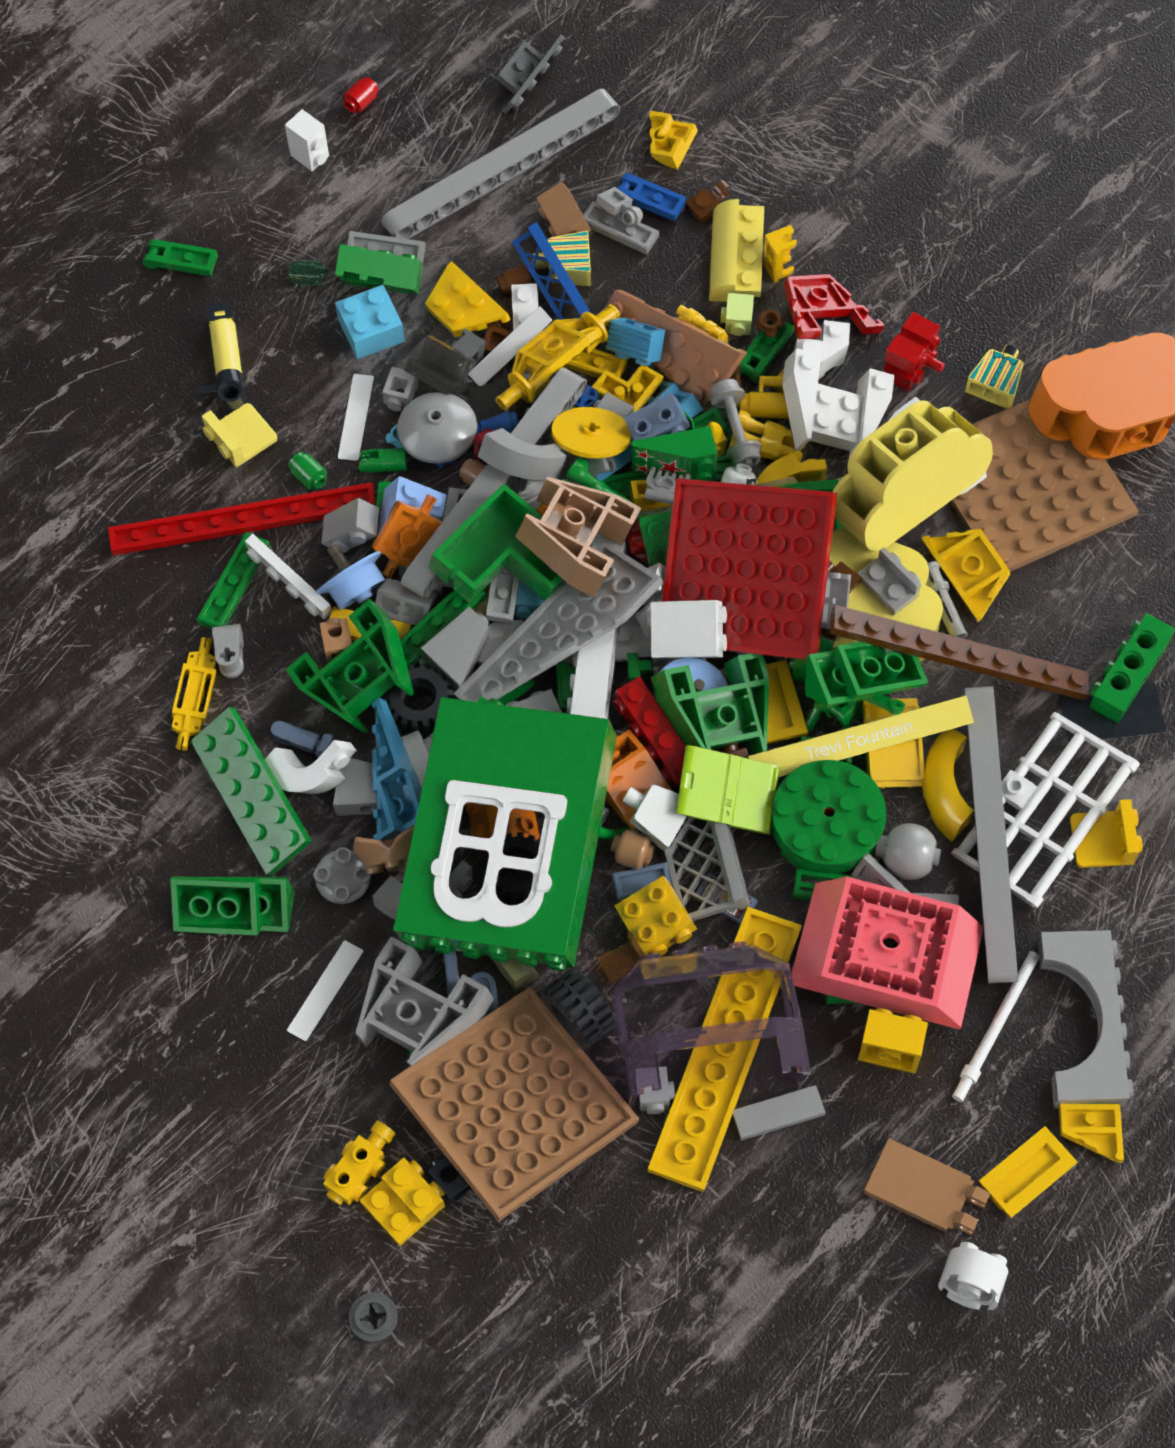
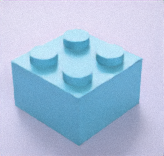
[335,285,405,359]

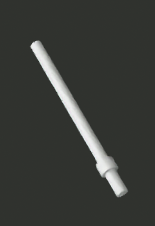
[952,951,1040,1102]

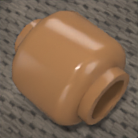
[611,829,655,870]

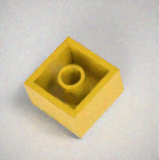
[858,1008,928,1073]

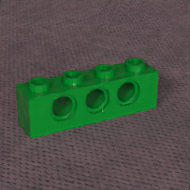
[1089,613,1175,723]

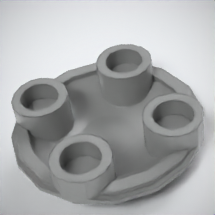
[314,847,371,904]

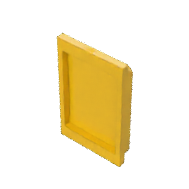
[862,698,925,789]

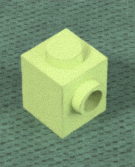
[721,293,754,336]

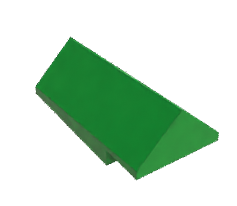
[805,642,928,707]
[170,877,294,935]

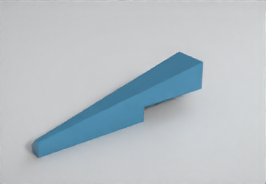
[372,698,422,842]

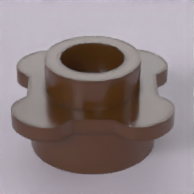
[754,310,785,338]

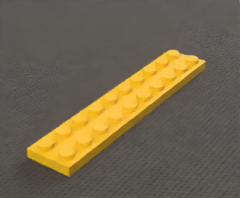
[648,907,802,1193]

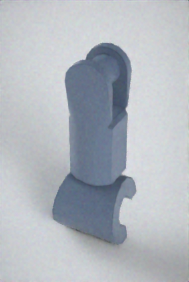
[271,721,334,758]

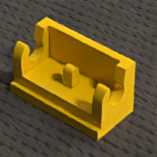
[763,225,797,283]

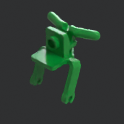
[805,695,905,733]

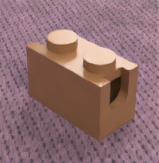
[536,181,591,237]
[319,618,352,663]

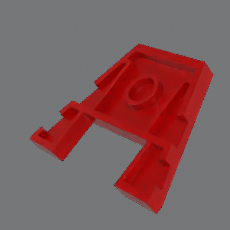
[784,274,885,339]

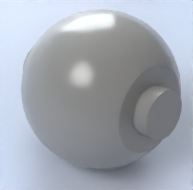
[875,823,941,880]

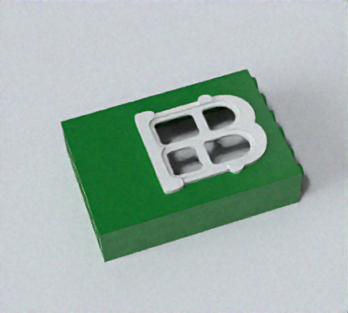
[393,697,617,971]

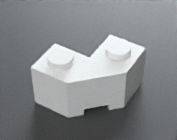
[794,320,850,380]

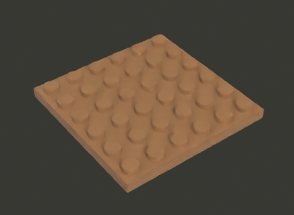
[950,399,1138,572]
[390,987,639,1222]

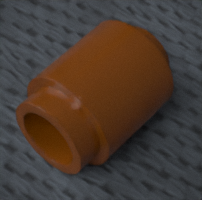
[497,263,535,296]

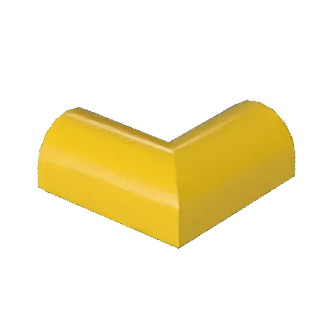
[592,365,663,412]

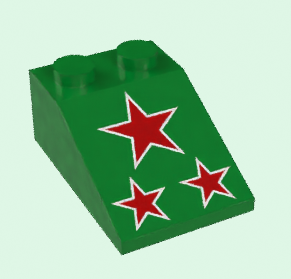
[631,426,718,481]

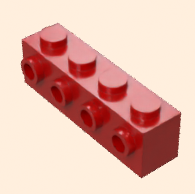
[612,676,686,791]

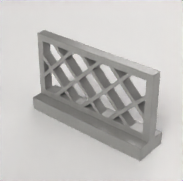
[664,816,751,921]

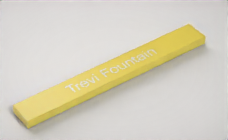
[748,695,974,777]

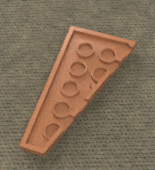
[603,290,747,413]

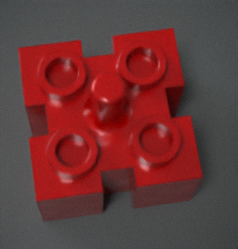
[883,312,945,392]

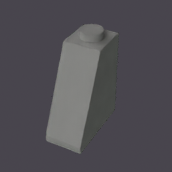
[421,607,489,691]

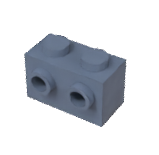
[624,393,691,441]

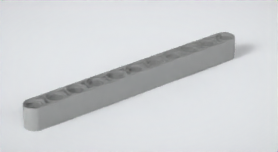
[381,89,620,239]
[401,367,587,598]
[965,686,1018,984]

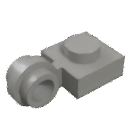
[596,187,643,227]

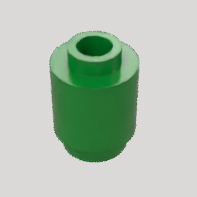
[288,452,327,490]

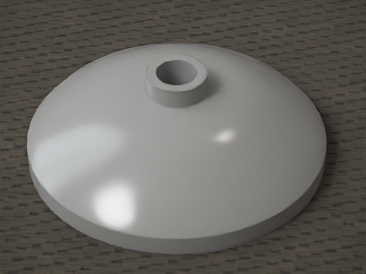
[397,392,477,463]

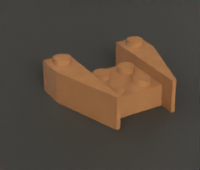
[515,477,641,598]

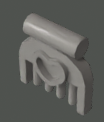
[645,467,691,505]

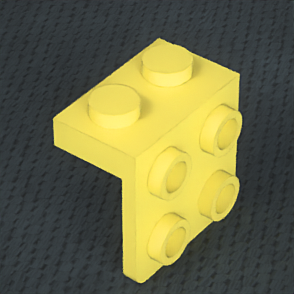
[202,403,277,468]

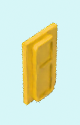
[766,660,808,744]
[978,1126,1077,1219]

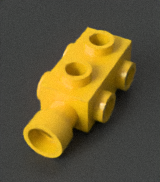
[323,1120,396,1205]

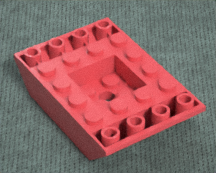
[789,877,984,1030]

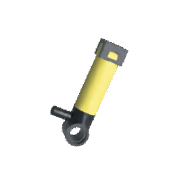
[196,302,247,415]

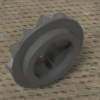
[349,1293,398,1342]

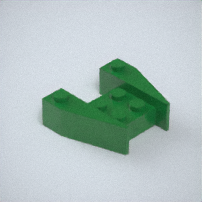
[286,599,414,734]
[651,653,769,756]

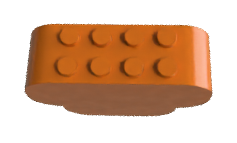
[1028,333,1175,460]

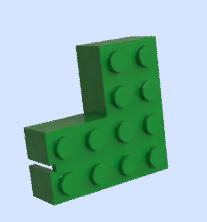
[428,484,565,603]

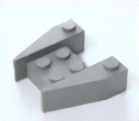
[355,937,494,1066]

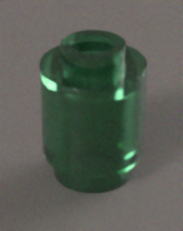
[289,259,328,286]

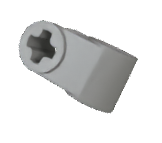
[212,624,244,678]

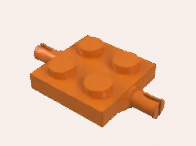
[372,494,442,578]

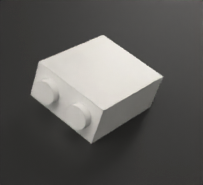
[651,600,727,659]

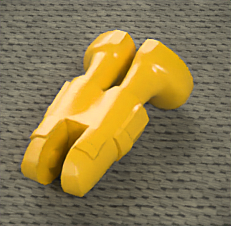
[728,410,806,462]

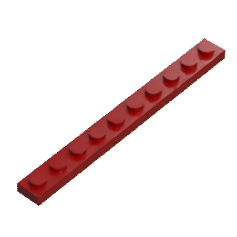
[108,482,376,555]

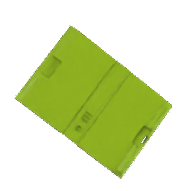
[676,745,780,835]

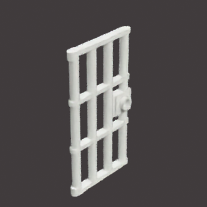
[951,712,1140,909]

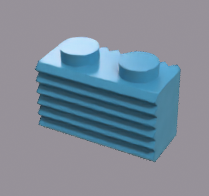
[606,317,665,366]

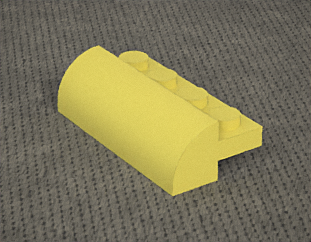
[709,199,764,302]

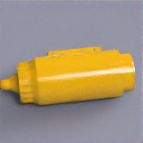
[736,376,789,419]

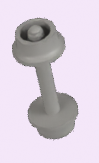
[710,379,761,467]

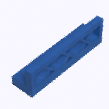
[512,222,591,320]

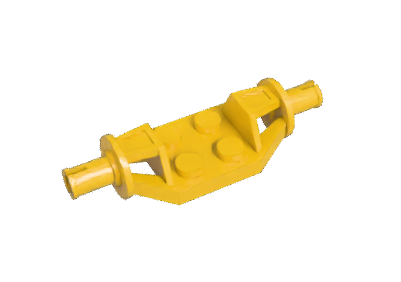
[495,304,620,411]

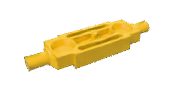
[172,637,216,751]

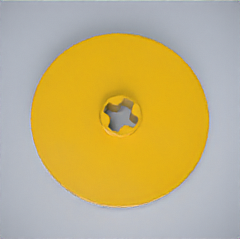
[551,407,632,458]

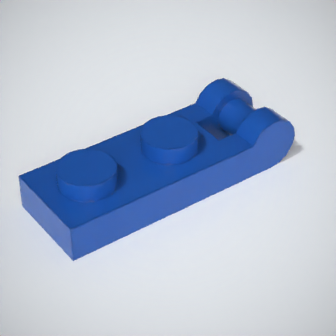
[616,173,686,222]

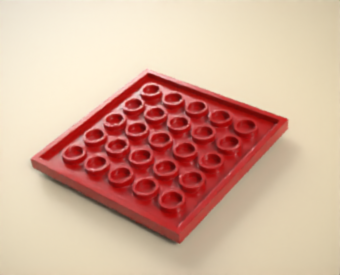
[662,478,837,659]

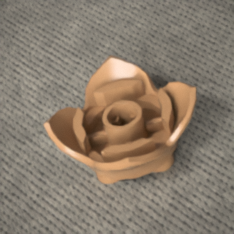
[353,824,415,875]

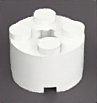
[938,1242,1008,1310]

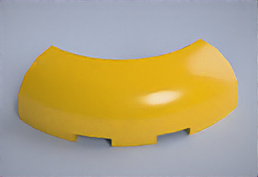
[922,729,974,842]

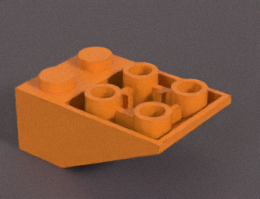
[605,730,673,832]

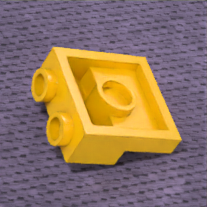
[360,1158,445,1246]

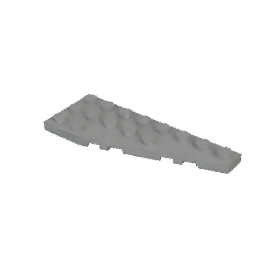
[453,541,663,702]

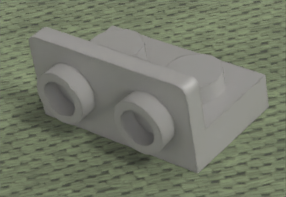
[858,547,921,615]

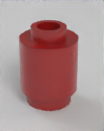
[343,77,379,113]

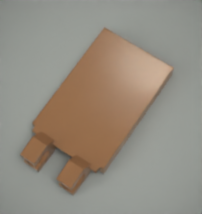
[864,1138,990,1236]

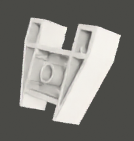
[782,348,894,458]

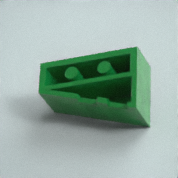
[335,244,423,295]

